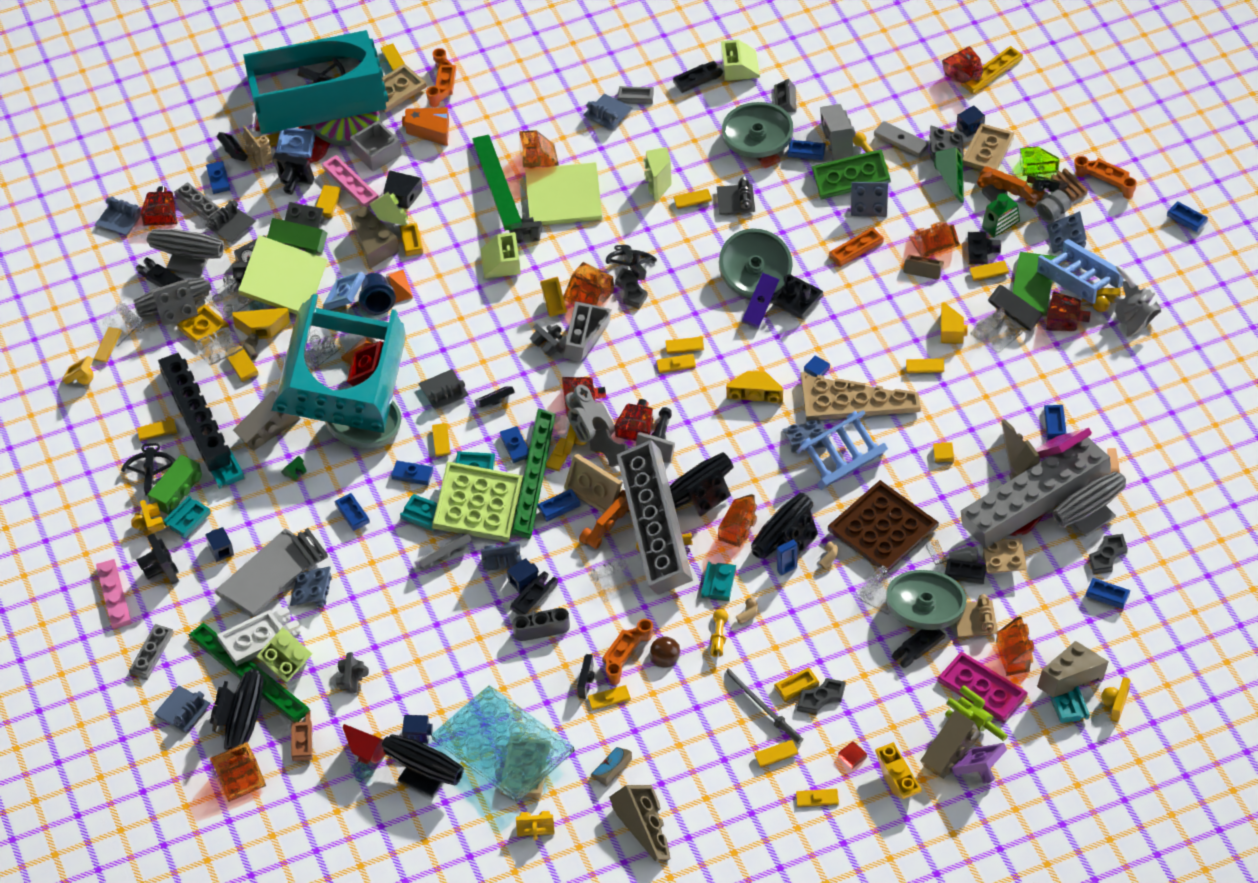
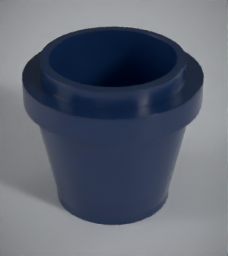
[358,273,396,315]

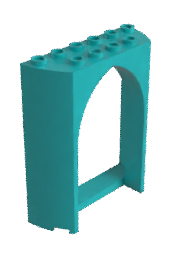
[243,30,389,134]
[271,294,406,433]

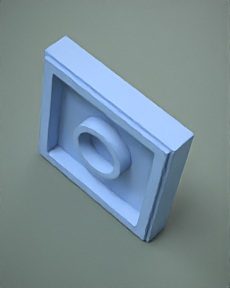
[275,128,316,158]
[323,272,365,310]

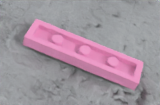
[322,155,379,207]
[96,559,132,629]

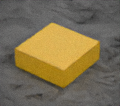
[933,442,954,463]

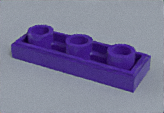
[742,272,780,329]

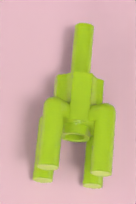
[945,685,1008,741]

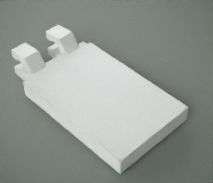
[217,607,301,666]

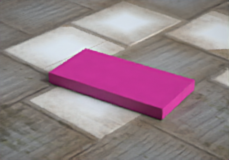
[1035,427,1092,459]
[937,651,1028,723]

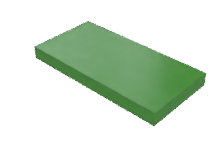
[812,149,891,200]
[1013,252,1057,316]

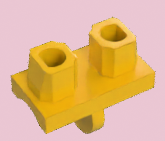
[131,500,165,536]
[516,811,555,841]

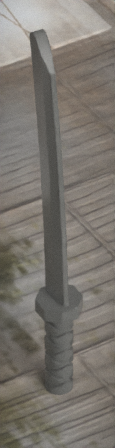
[726,668,804,744]

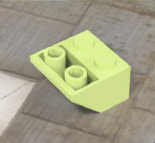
[721,39,760,81]
[643,147,672,201]
[369,192,409,226]
[480,232,521,279]
[256,627,313,683]

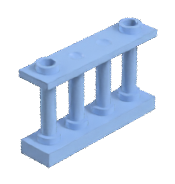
[1037,239,1124,304]
[796,410,888,490]

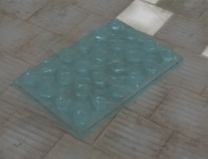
[431,685,575,802]

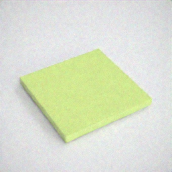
[525,162,603,225]
[237,235,328,315]
[432,461,523,542]

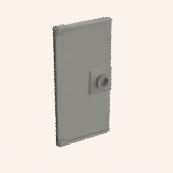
[214,528,321,617]

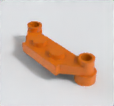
[426,48,457,107]
[1074,156,1137,199]
[977,166,1045,208]
[579,489,630,549]
[602,619,653,685]

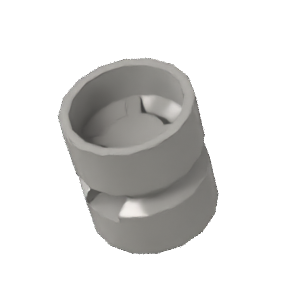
[1036,190,1071,223]

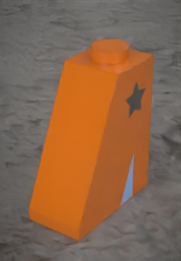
[402,107,449,146]

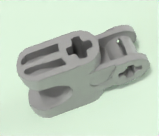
[565,385,615,442]

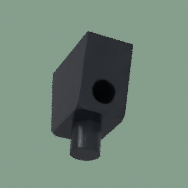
[383,170,423,209]

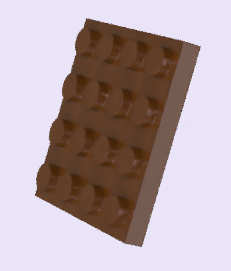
[828,480,939,574]

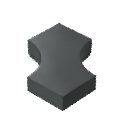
[615,268,648,309]
[590,429,628,467]
[1088,533,1128,575]
[797,678,846,715]

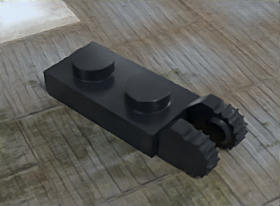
[673,61,723,93]
[135,257,184,287]
[510,571,558,615]
[891,629,946,668]

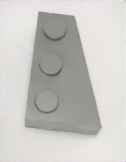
[820,103,855,161]
[563,301,612,362]

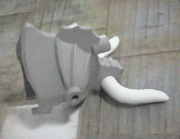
[1114,265,1162,337]

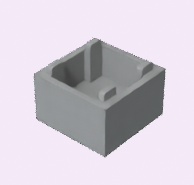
[350,120,402,172]

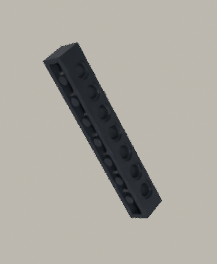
[158,352,232,472]

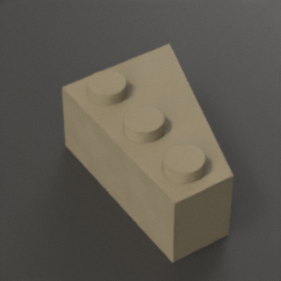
[350,206,399,269]
[233,390,301,451]
[1037,640,1109,698]
[920,710,981,779]

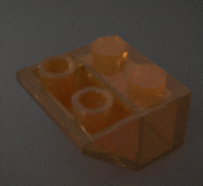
[519,130,559,169]
[909,222,960,257]
[563,262,614,307]
[718,494,757,547]
[996,616,1034,676]
[210,742,266,802]

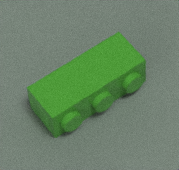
[267,218,328,255]
[147,455,202,515]

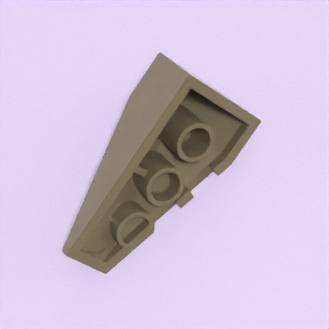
[1001,419,1040,480]
[609,785,671,861]

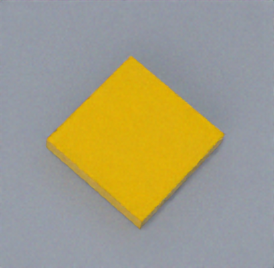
[177,304,229,348]

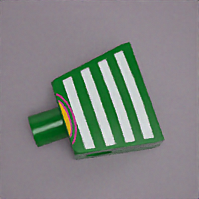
[982,193,1020,238]

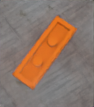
[829,227,884,267]

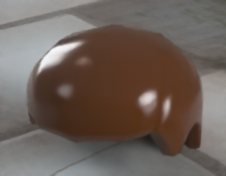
[649,636,681,668]

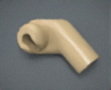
[819,542,838,569]
[736,597,758,625]

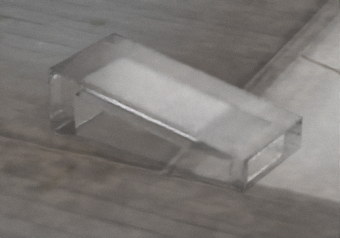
[926,540,947,565]

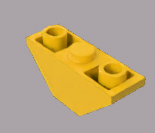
[232,308,290,339]
[726,371,784,403]
[875,742,922,799]

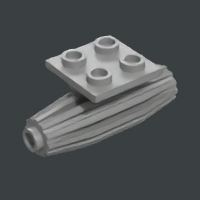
[146,229,224,276]
[133,277,212,326]
[1052,472,1126,537]

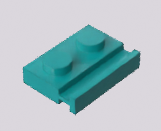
[210,449,245,489]
[400,494,437,532]
[163,496,211,538]
[701,561,736,602]
[1049,686,1090,723]

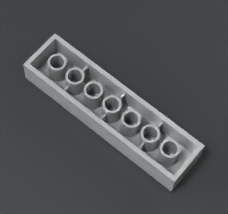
[960,437,1111,549]
[617,440,693,595]

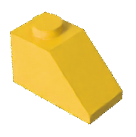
[941,302,968,344]

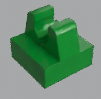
[281,456,307,481]

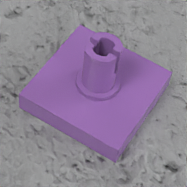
[952,743,1007,784]

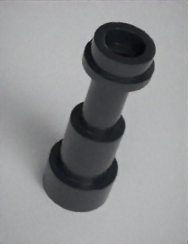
[651,407,672,440]

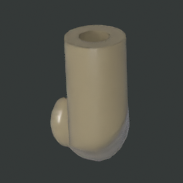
[243,333,259,360]

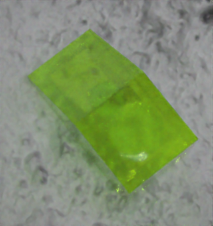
[1019,146,1060,176]

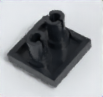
[272,153,315,195]
[772,274,823,319]
[136,533,179,585]

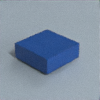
[804,355,830,377]

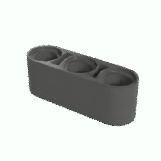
[988,285,1043,331]
[512,608,570,641]

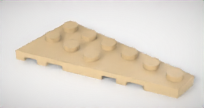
[801,372,921,421]

